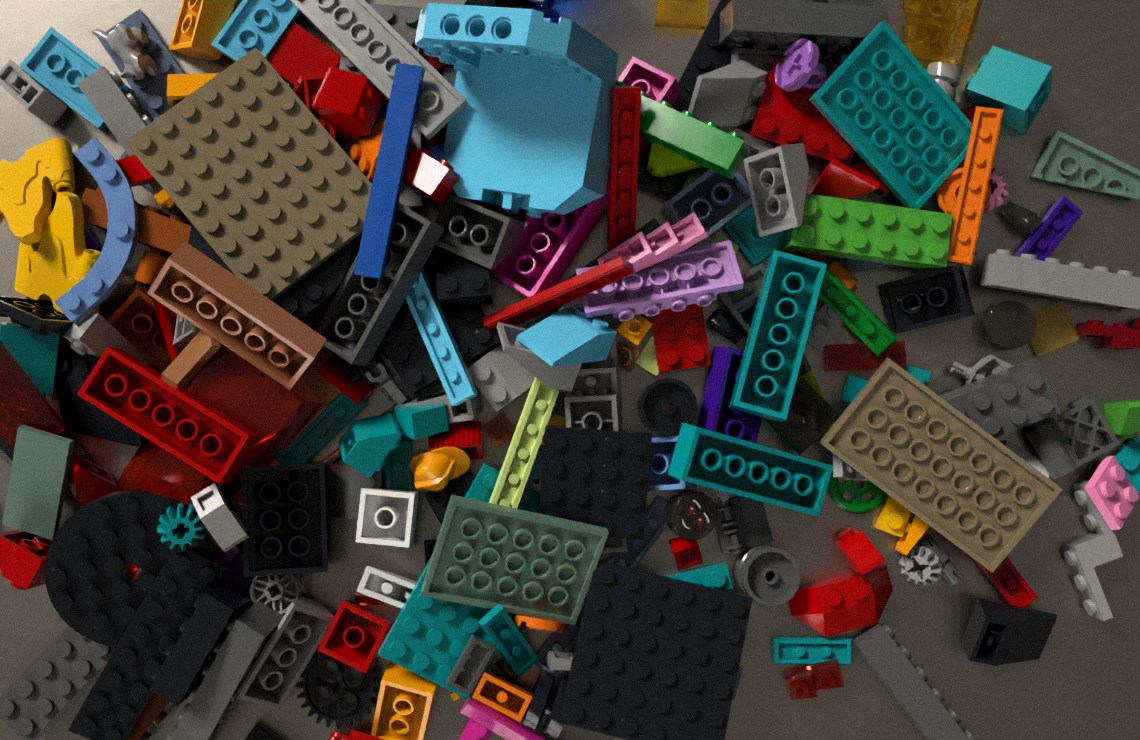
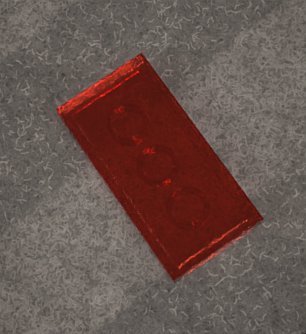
[0,340,67,451]

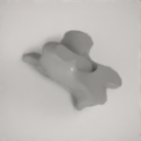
[91,24,158,80]

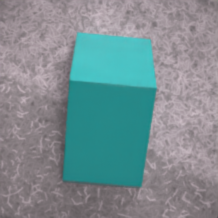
[395,404,450,440]

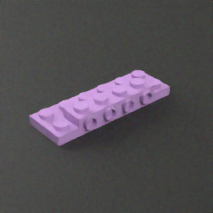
[576,240,744,321]

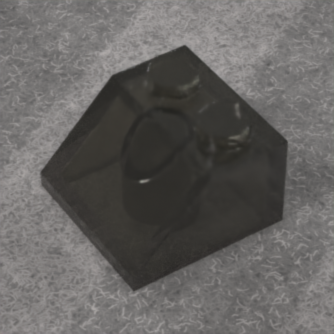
[764,377,839,456]

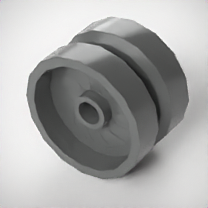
[734,544,801,607]

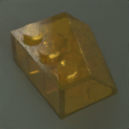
[903,0,983,68]

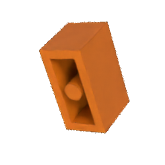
[472,670,533,722]

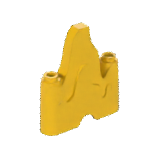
[0,137,75,245]
[14,191,101,314]

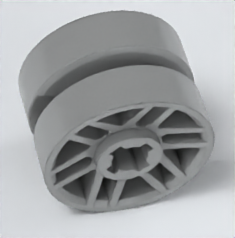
[250,573,306,614]

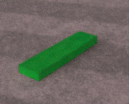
[819,266,898,356]

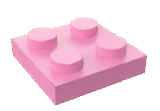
[1084,456,1140,530]

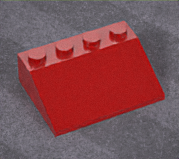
[748,58,855,167]

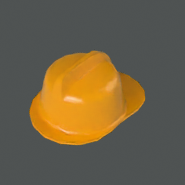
[409,446,471,491]

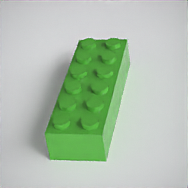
[782,193,952,271]

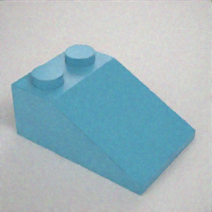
[516,305,617,367]

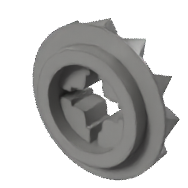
[899,546,942,588]

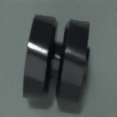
[637,378,698,436]
[521,669,568,739]

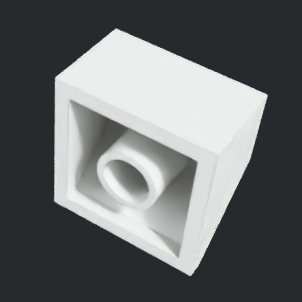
[355,488,419,548]

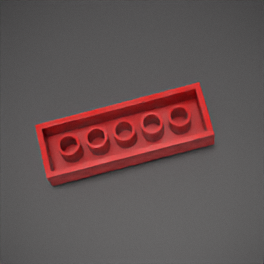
[77,346,259,484]

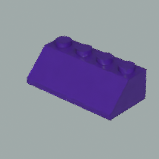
[697,347,762,443]

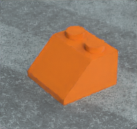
[350,119,413,183]

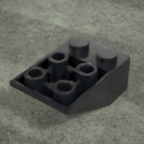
[961,598,1057,666]

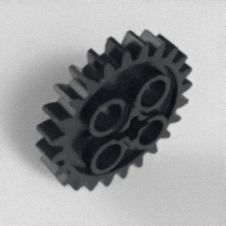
[296,647,382,729]

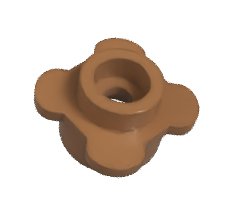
[618,341,640,371]

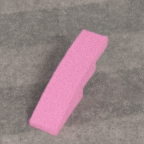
[597,212,709,272]

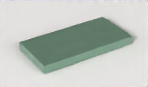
[2,425,75,540]

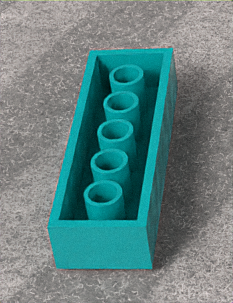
[729,250,827,423]
[668,422,834,517]

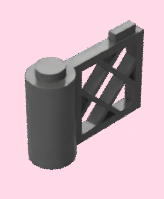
[1026,397,1120,479]

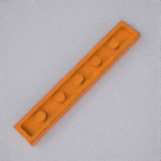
[947,106,1004,266]

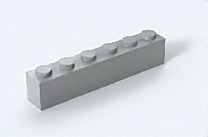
[77,66,183,216]
[980,249,1140,310]

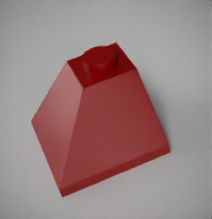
[809,159,880,201]

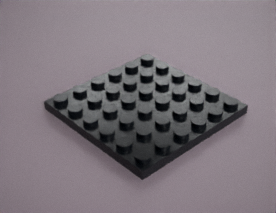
[558,560,752,740]

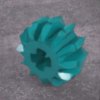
[157,503,206,551]

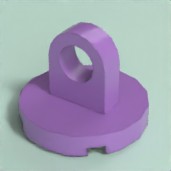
[774,39,827,92]

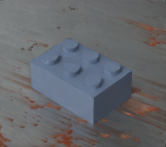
[662,169,752,247]

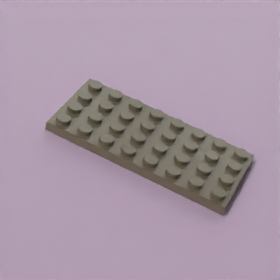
[820,358,1063,573]

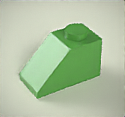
[1103,399,1140,439]

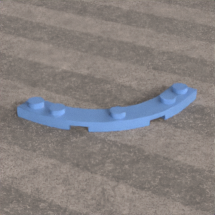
[54,137,139,324]

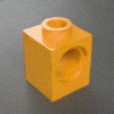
[616,314,653,347]

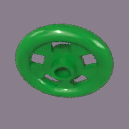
[828,470,888,514]

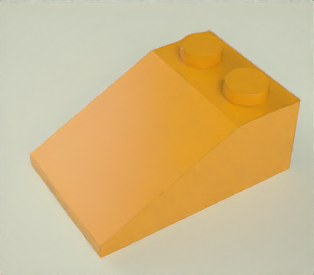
[371,661,438,740]

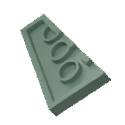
[1030,130,1140,200]

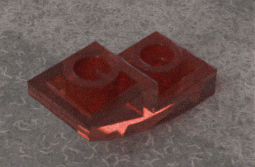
[785,659,844,700]

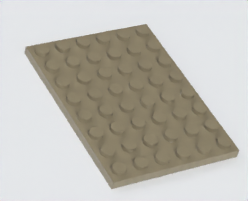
[125,47,372,301]

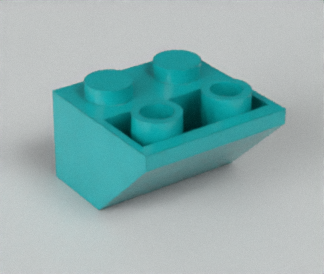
[339,413,401,478]

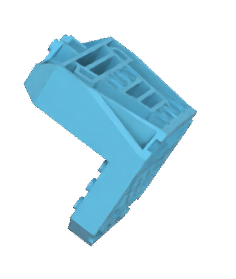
[415,3,619,218]

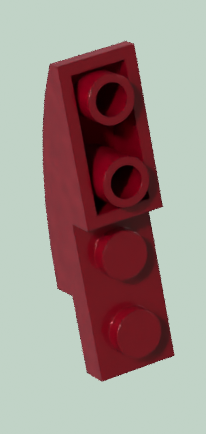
[1075,316,1140,350]

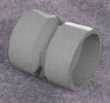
[927,62,962,102]

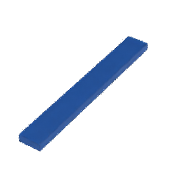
[354,63,425,280]

